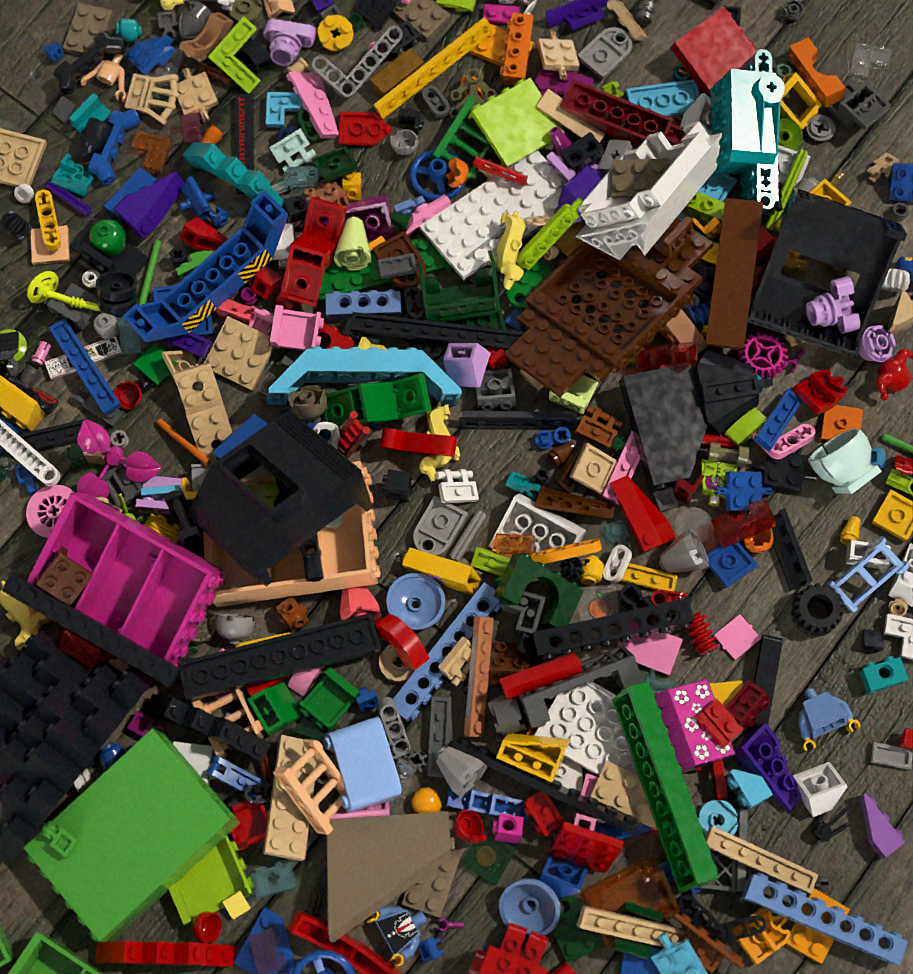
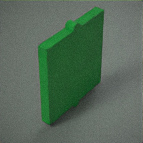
[133,343,178,386]

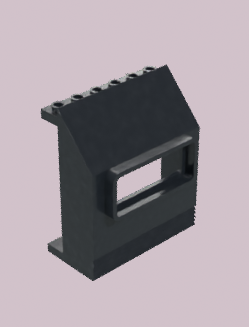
[748,187,907,357]
[187,410,373,586]

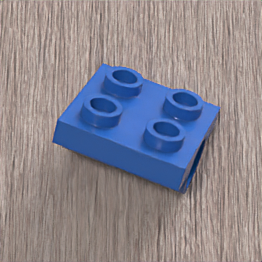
[888,162,913,201]

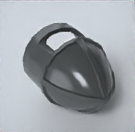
[179,0,211,39]

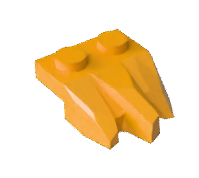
[732,908,790,965]

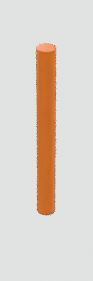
[156,419,211,466]

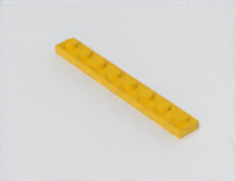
[374,18,492,119]

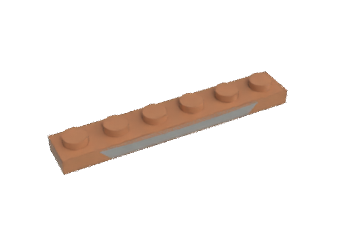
[464,616,494,737]

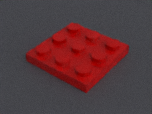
[548,822,624,873]

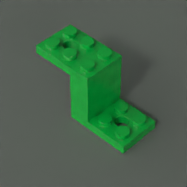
[323,373,431,433]

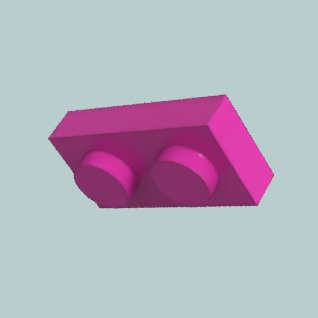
[483,4,520,25]

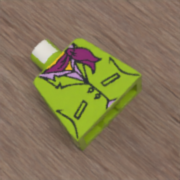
[699,459,738,507]

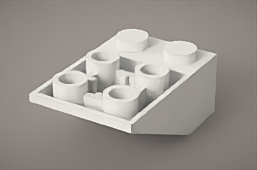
[888,543,913,607]

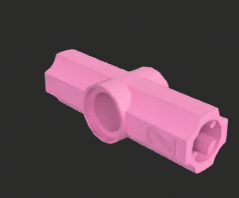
[401,195,452,236]

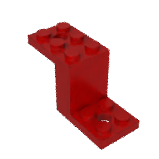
[280,197,347,307]

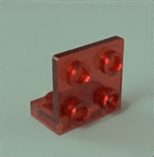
[59,629,107,668]

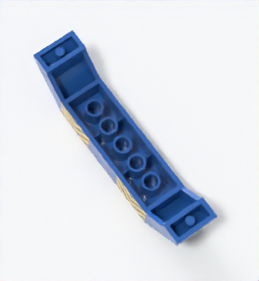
[122,190,288,342]

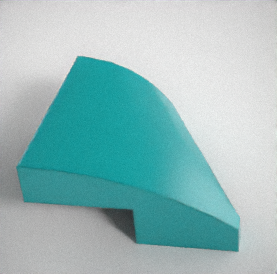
[51,154,94,197]

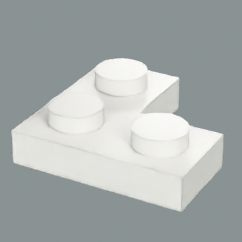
[883,614,913,660]

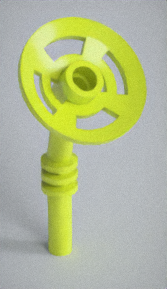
[27,271,102,312]

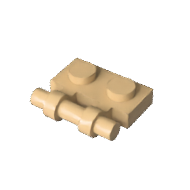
[438,636,472,687]

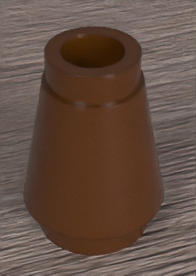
[547,441,576,467]

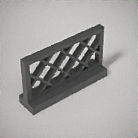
[697,805,748,893]

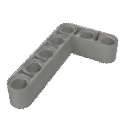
[311,26,403,98]
[315,697,410,784]

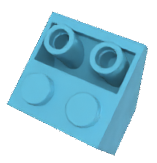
[725,769,773,810]

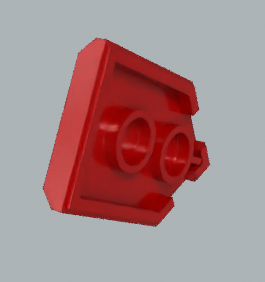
[338,112,393,146]

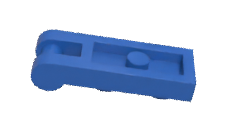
[205,756,264,799]

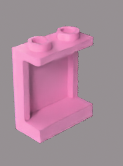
[270,305,324,351]

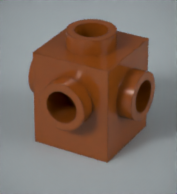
[276,596,309,632]

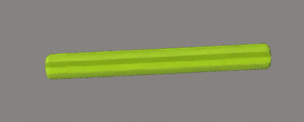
[765,149,808,233]

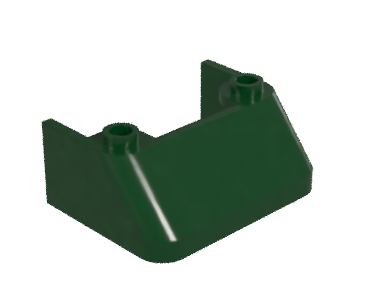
[417,250,500,322]

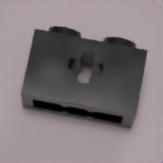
[382,469,412,502]

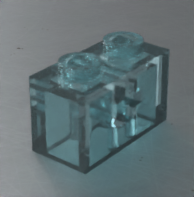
[251,860,298,899]

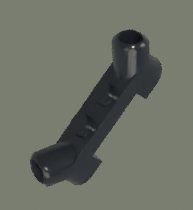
[53,31,126,95]

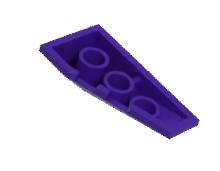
[113,171,185,239]

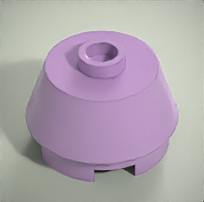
[859,325,896,362]

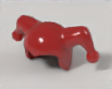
[876,348,913,401]

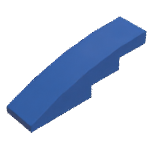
[445,786,528,823]

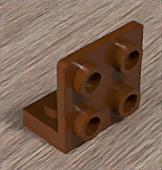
[652,217,694,258]
[36,546,93,606]
[488,642,530,687]

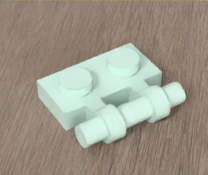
[269,128,317,174]

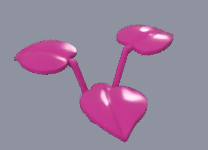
[77,419,161,498]

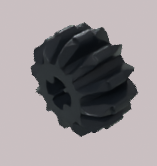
[0,210,32,240]

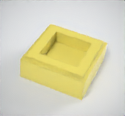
[222,890,251,919]

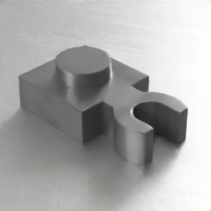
[157,10,178,41]

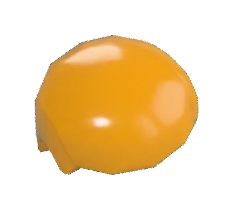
[411,787,442,814]

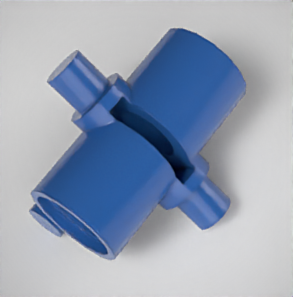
[179,176,215,220]

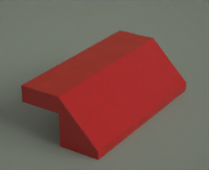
[499,652,583,699]

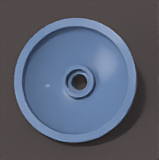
[386,573,445,631]
[499,878,560,938]

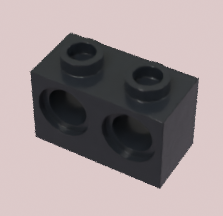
[561,132,604,174]

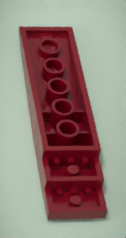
[560,79,686,149]

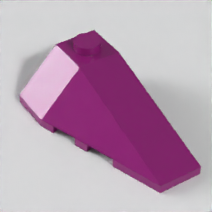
[320,194,395,239]

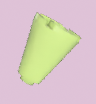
[334,217,371,270]

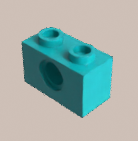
[859,656,909,695]

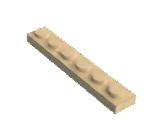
[705,826,818,894]
[577,905,690,947]

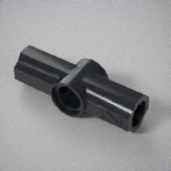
[300,533,324,582]

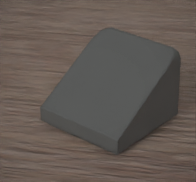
[52,96,77,124]

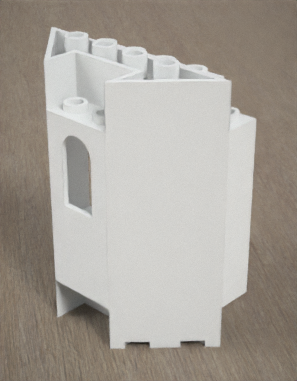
[576,121,722,260]

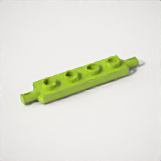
[516,197,584,270]

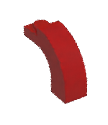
[374,614,430,670]

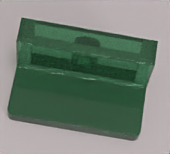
[294,715,340,746]

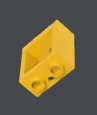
[780,72,822,130]

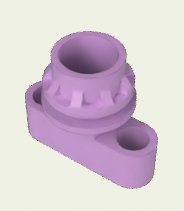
[263,19,317,66]
[806,276,860,334]

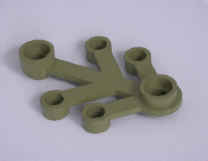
[450,68,497,138]

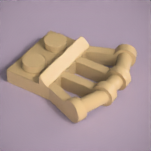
[124,73,179,125]

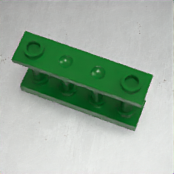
[430,96,491,183]

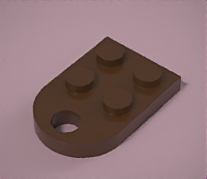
[372,231,426,289]

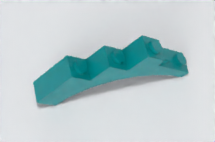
[182,142,283,206]

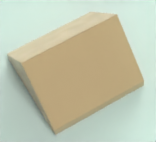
[887,291,913,336]
[161,350,202,389]

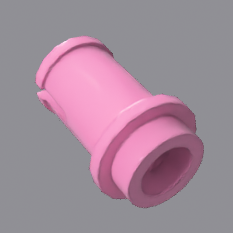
[31,341,51,366]

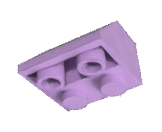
[443,343,491,387]

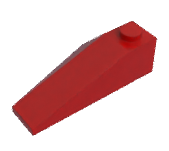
[610,475,676,553]

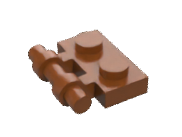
[575,406,624,450]

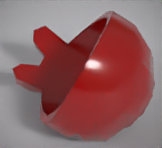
[454,809,487,844]

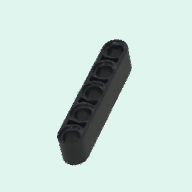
[748,634,783,729]

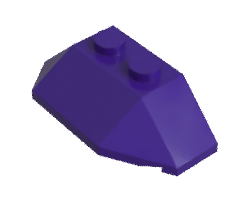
[554,166,603,224]

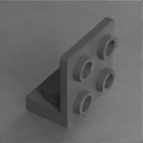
[47,283,97,331]

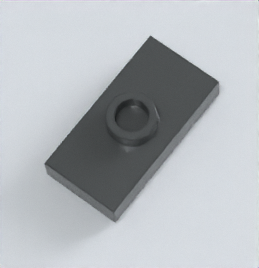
[377,253,418,279]

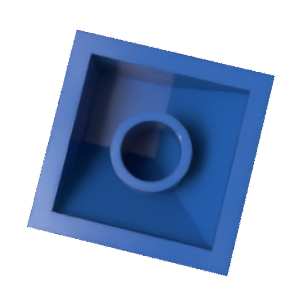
[539,854,589,898]

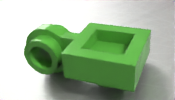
[41,821,80,857]

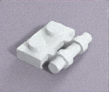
[435,469,479,503]

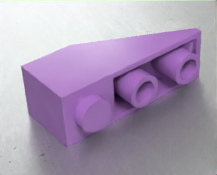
[860,793,905,859]

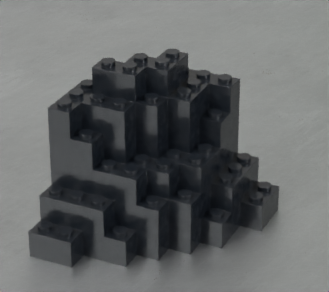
[0,630,155,866]

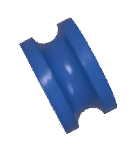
[554,427,571,446]

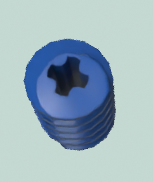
[684,301,711,329]

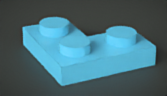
[266,92,303,128]

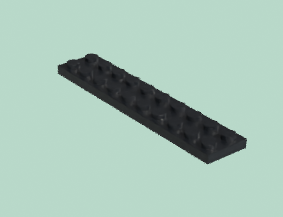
[178,613,382,702]

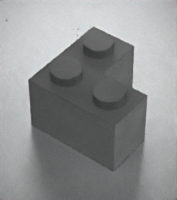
[502,591,546,637]

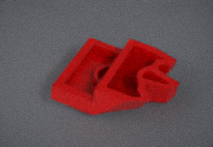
[793,369,848,415]

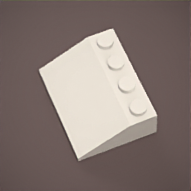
[489,493,586,573]

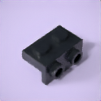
[378,20,421,58]

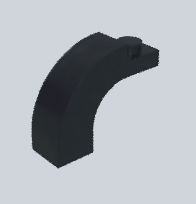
[207,38,273,74]

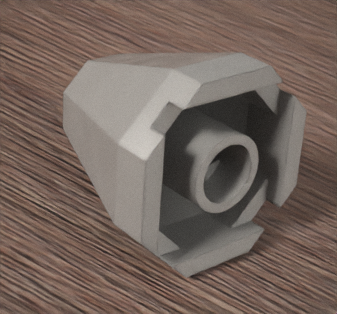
[659,528,709,573]
[436,747,487,797]

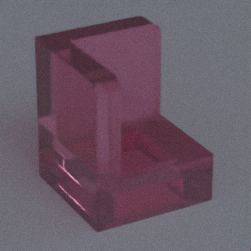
[181,114,203,143]

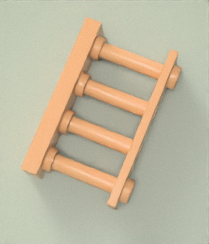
[192,688,264,758]
[273,739,346,835]

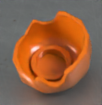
[446,157,469,188]
[743,523,773,553]

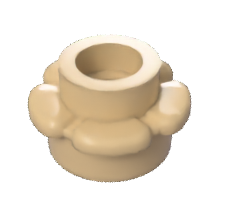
[888,598,908,617]

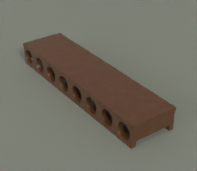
[705,198,763,351]

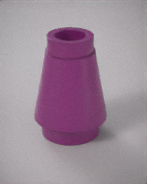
[549,126,571,155]

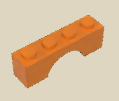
[788,37,845,108]

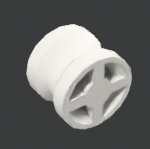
[74,769,94,794]

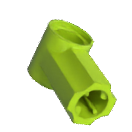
[885,468,913,497]

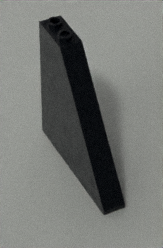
[618,354,729,491]

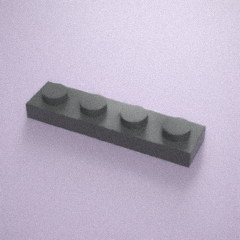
[427,697,451,778]

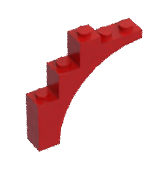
[287,911,403,974]
[95,941,235,967]

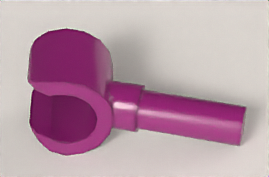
[786,350,804,372]
[434,918,464,931]

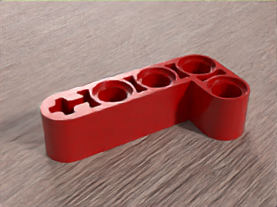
[380,428,457,457]

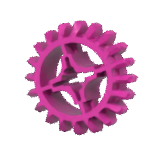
[737,331,788,379]

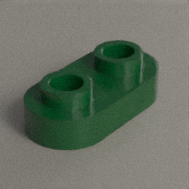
[296,109,319,144]

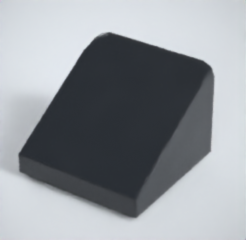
[861,629,884,652]

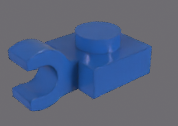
[14,464,38,496]

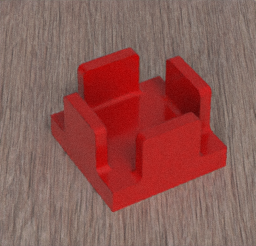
[231,802,268,852]

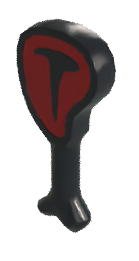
[5,375,59,410]

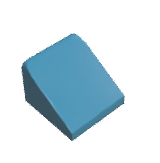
[871,447,886,469]

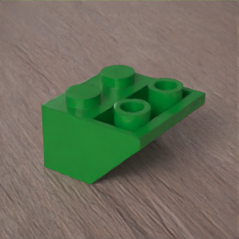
[248,682,304,737]

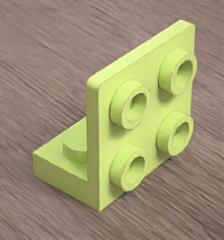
[549,375,598,415]

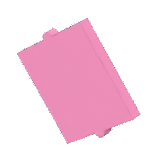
[714,614,761,660]

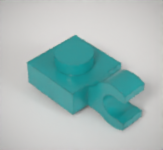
[505,471,541,500]

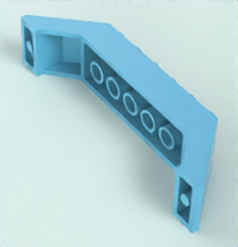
[267,347,462,406]

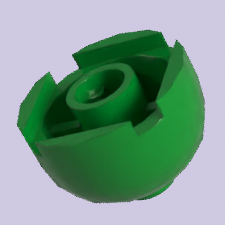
[89,219,127,257]

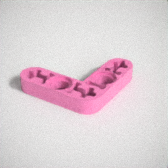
[752,424,815,459]

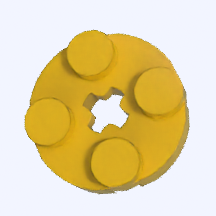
[318,15,353,52]

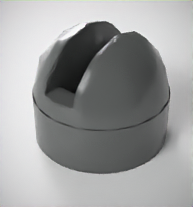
[814,876,831,893]

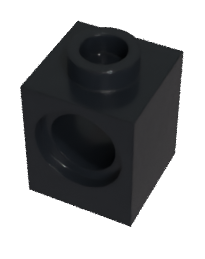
[281,194,309,224]

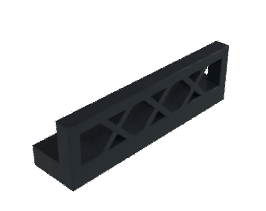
[764,508,812,591]

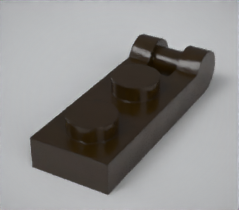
[554,438,588,493]

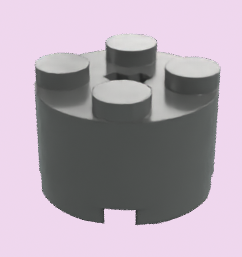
[488,695,526,737]

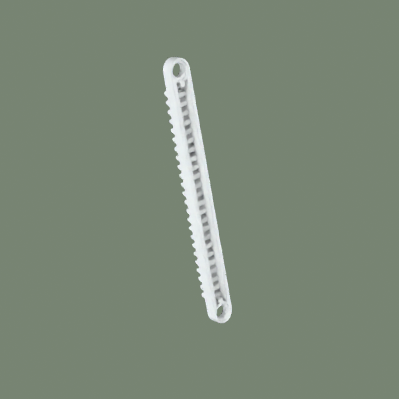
[0,420,60,486]

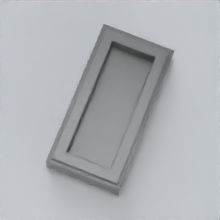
[870,742,913,770]

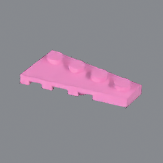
[286,72,339,138]

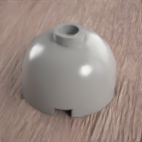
[215,614,255,644]

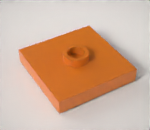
[820,405,863,441]

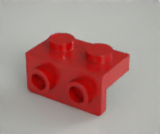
[523,791,565,837]

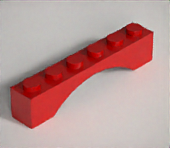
[179,217,283,300]

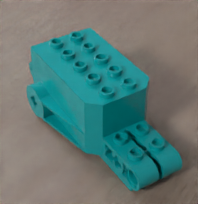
[710,49,785,214]

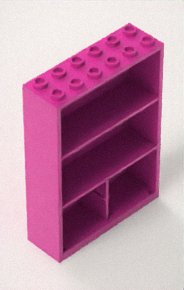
[27,493,225,666]

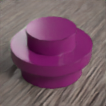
[240,287,258,305]

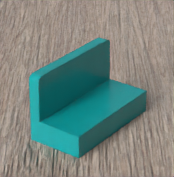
[69,93,112,133]

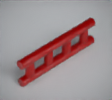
[338,411,370,458]

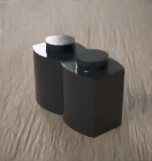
[617,582,653,622]

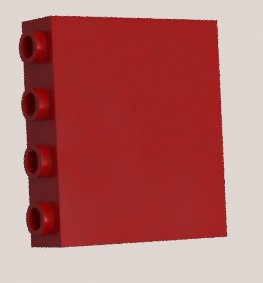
[670,7,757,98]

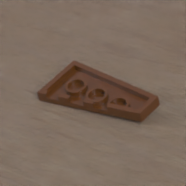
[535,487,616,519]

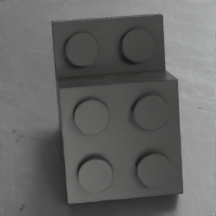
[822,80,892,130]

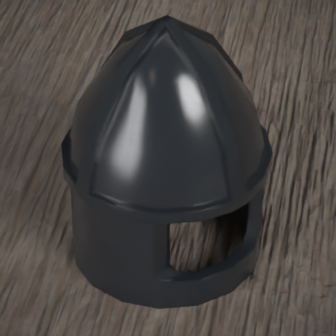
[79,117,112,157]

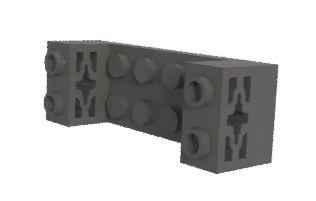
[516,646,643,728]

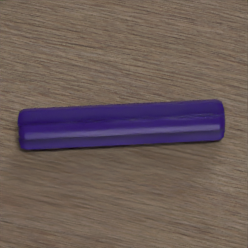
[45,180,92,216]

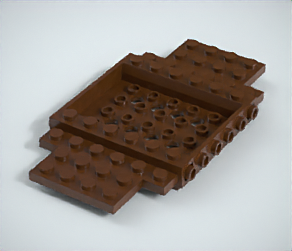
[504,218,713,398]

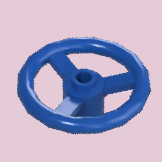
[409,149,466,201]
[291,950,355,974]

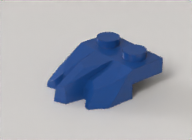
[125,35,176,76]

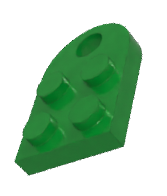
[507,260,554,311]

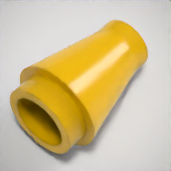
[839,516,861,545]

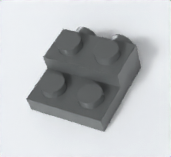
[476,368,516,411]

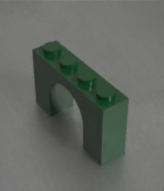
[493,552,583,628]

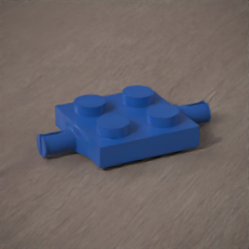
[714,472,772,511]

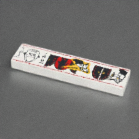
[45,336,123,381]

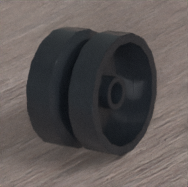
[96,271,138,315]

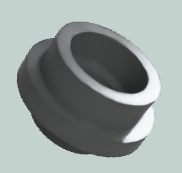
[890,203,909,221]

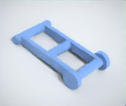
[827,536,909,613]

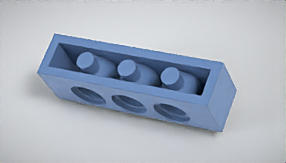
[326,289,401,322]

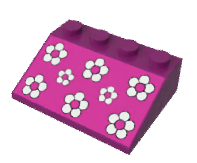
[654,679,736,774]

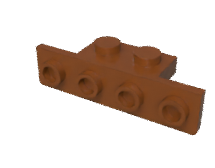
[673,913,744,974]

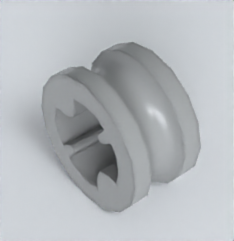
[110,430,129,449]

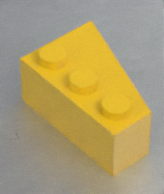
[496,733,571,782]

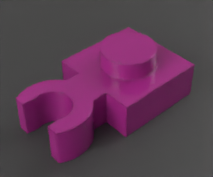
[128,711,166,737]

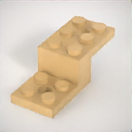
[173,362,233,464]

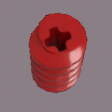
[686,612,720,656]

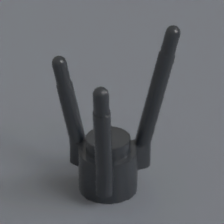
[810,803,852,842]

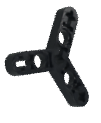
[678,895,768,974]

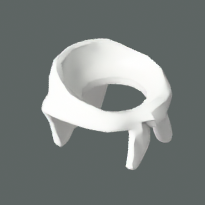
[313,421,340,449]

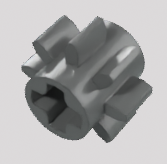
[404,749,428,773]

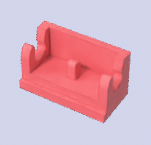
[215,299,256,325]

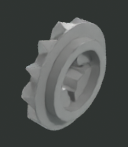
[806,115,835,143]

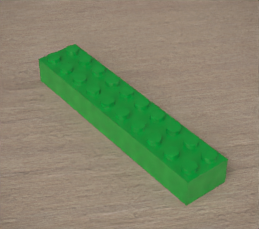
[612,682,719,893]

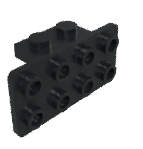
[71,220,148,276]

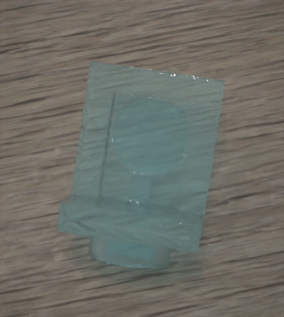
[645,669,675,693]

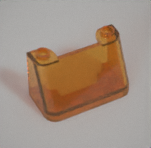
[580,858,681,950]

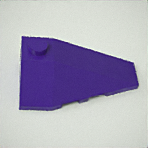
[733,722,802,811]

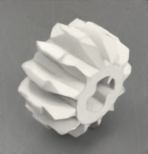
[881,269,910,292]

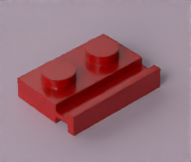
[695,698,743,749]

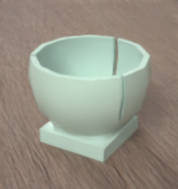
[808,428,882,494]

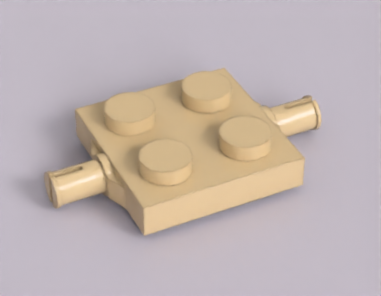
[537,31,579,80]
[177,68,219,123]

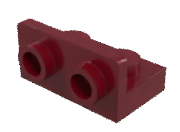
[725,680,770,730]

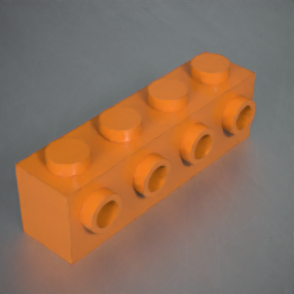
[500,12,533,86]

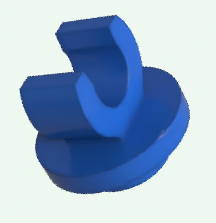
[43,43,63,61]
[209,207,229,227]
[535,430,554,449]

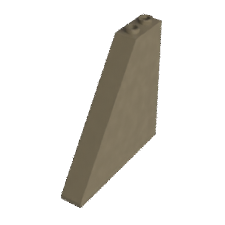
[327,812,455,942]

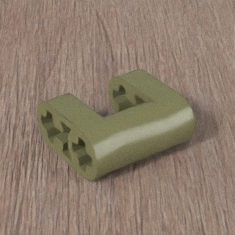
[706,442,749,468]

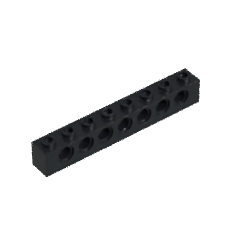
[532,598,694,661]

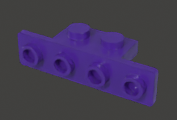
[545,0,609,30]

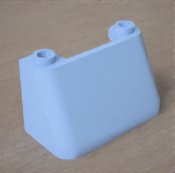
[324,717,402,813]

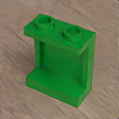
[298,667,360,732]

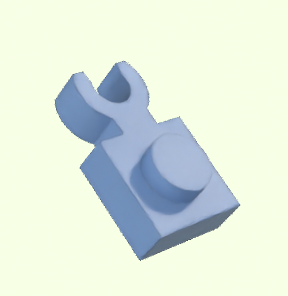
[394,196,426,215]

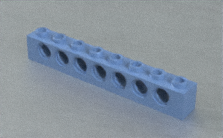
[388,582,503,723]
[741,872,908,965]

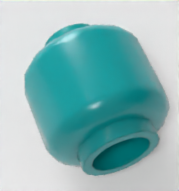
[115,18,141,43]

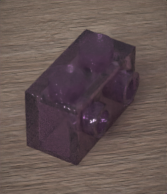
[248,928,287,974]

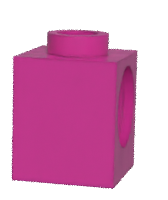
[492,813,523,844]

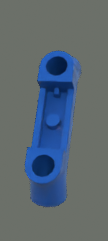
[89,109,141,185]

